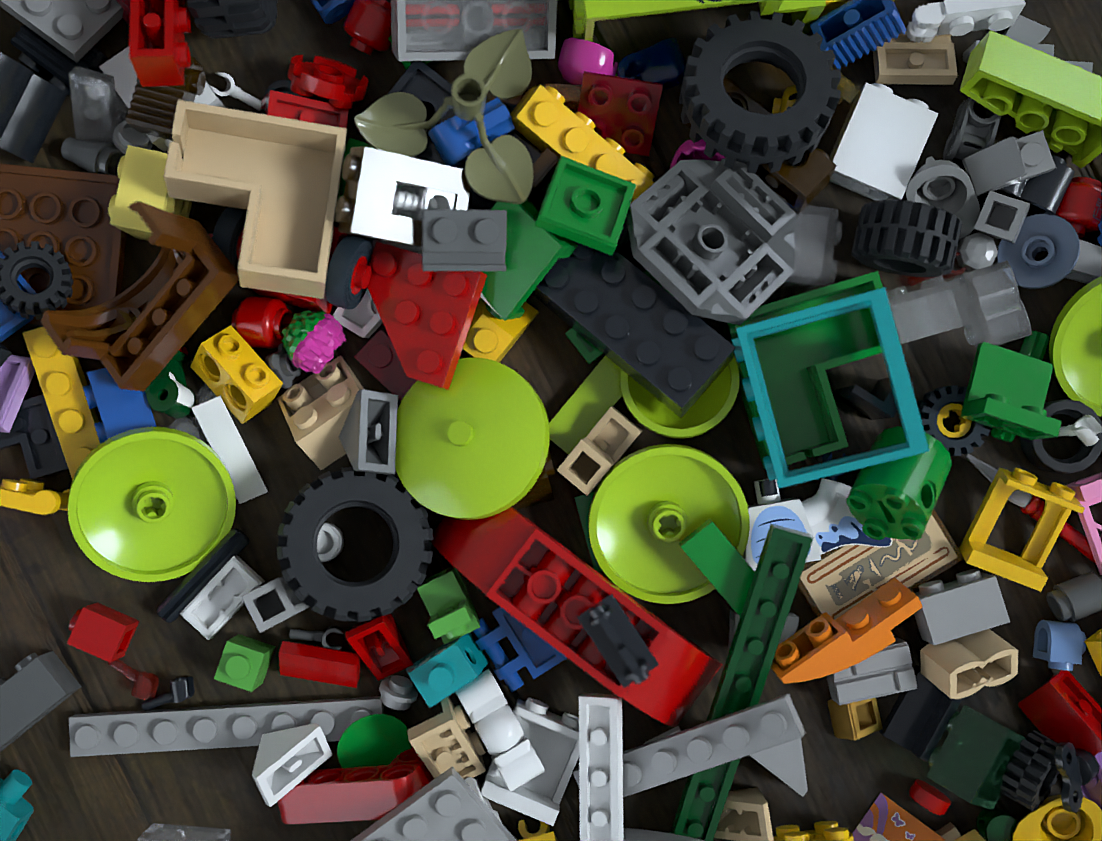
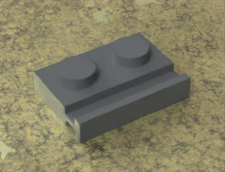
[421,209,507,271]

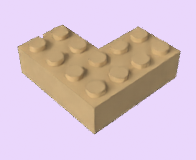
[164,100,347,299]

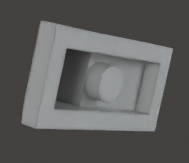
[962,130,1056,196]

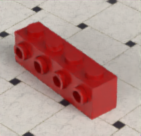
[129,0,191,87]

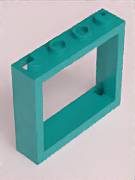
[732,287,929,488]

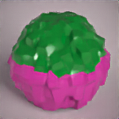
[282,311,347,374]

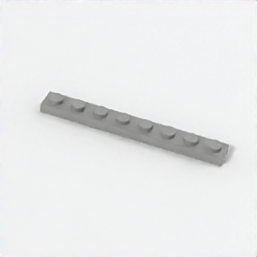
[69,696,384,757]

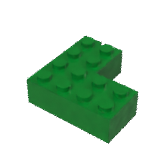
[719,271,900,469]

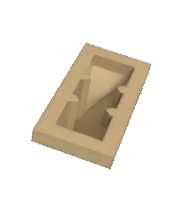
[714,787,774,841]

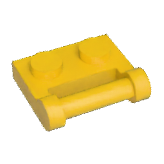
[0,478,70,515]

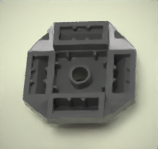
[626,158,796,325]

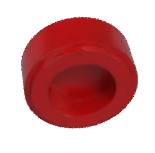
[909,779,952,815]

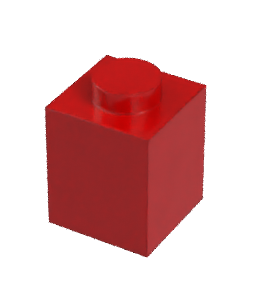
[67,602,139,663]

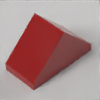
[345,613,413,681]

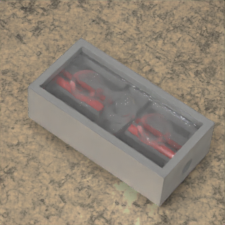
[391,0,557,61]

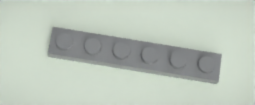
[573,693,805,797]

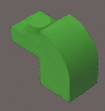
[417,565,480,644]

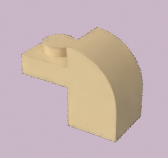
[557,406,642,496]

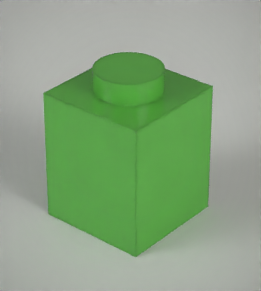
[214,634,276,692]

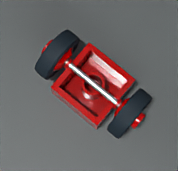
[212,207,373,314]

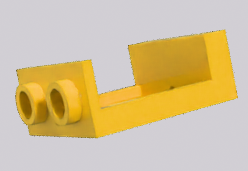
[959,467,1085,592]

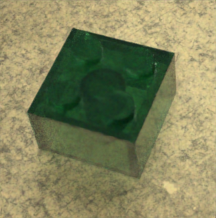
[926,705,1026,810]

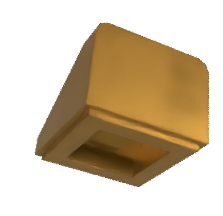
[828,698,883,740]

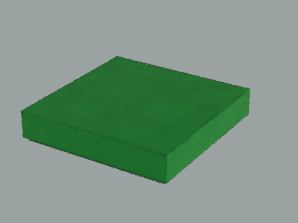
[535,156,636,255]

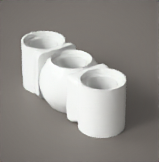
[455,669,545,792]

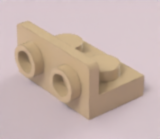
[407,696,487,780]

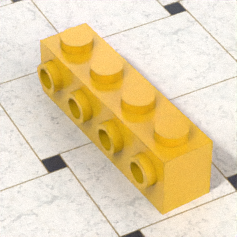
[510,85,654,204]

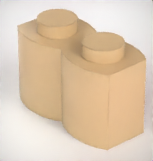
[920,629,1018,699]

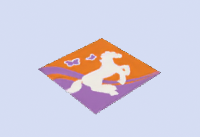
[853,793,945,841]

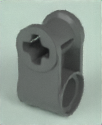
[943,97,1002,161]

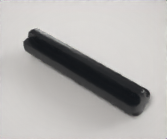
[156,528,250,623]

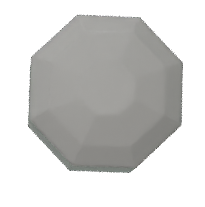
[956,232,998,273]

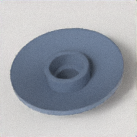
[997,214,1080,289]

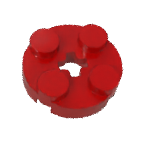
[287,55,369,109]

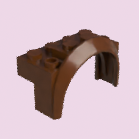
[41,201,239,391]

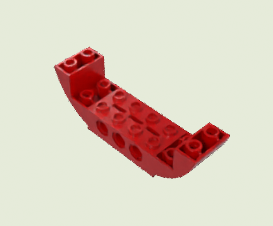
[431,507,723,727]

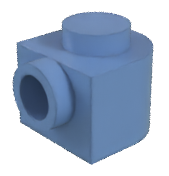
[1033,620,1086,671]

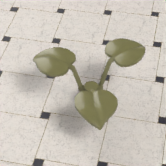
[355,29,533,204]

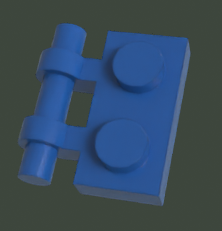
[473,606,567,692]

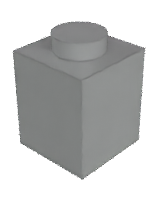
[974,191,1030,244]

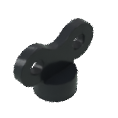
[1055,742,1099,813]

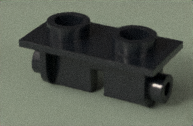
[577,594,659,688]

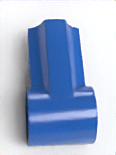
[428,97,515,167]

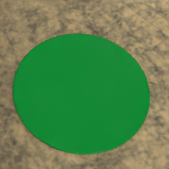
[337,714,411,768]

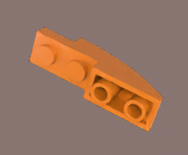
[770,578,923,684]

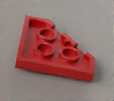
[367,242,487,390]

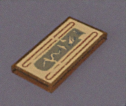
[797,510,964,620]

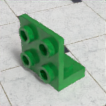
[960,342,1062,440]

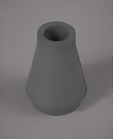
[61,137,124,176]

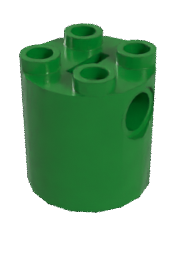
[846,426,952,540]

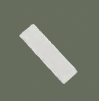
[191,396,268,504]

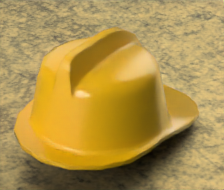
[1012,794,1102,841]

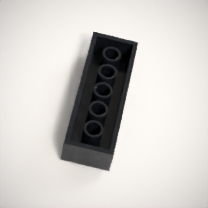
[531,241,736,418]

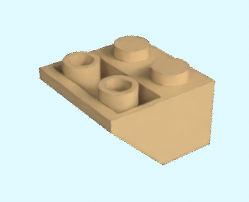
[277,355,365,470]

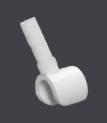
[209,72,262,111]
[1058,415,1102,446]

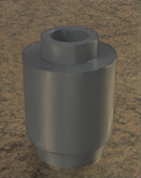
[1046,572,1102,622]

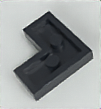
[0,395,69,480]

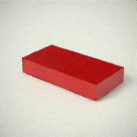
[279,641,360,688]

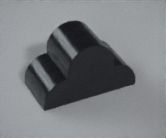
[0,53,68,164]

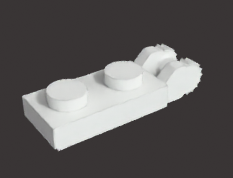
[905,0,1026,43]

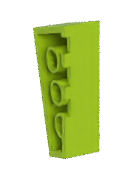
[960,30,1102,169]

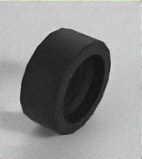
[1019,399,1102,474]

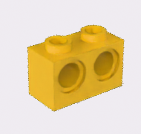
[190,325,283,424]

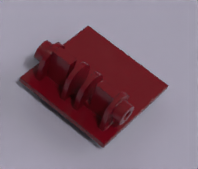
[578,71,663,156]

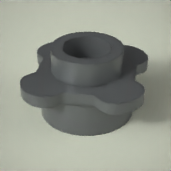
[265,343,302,388]

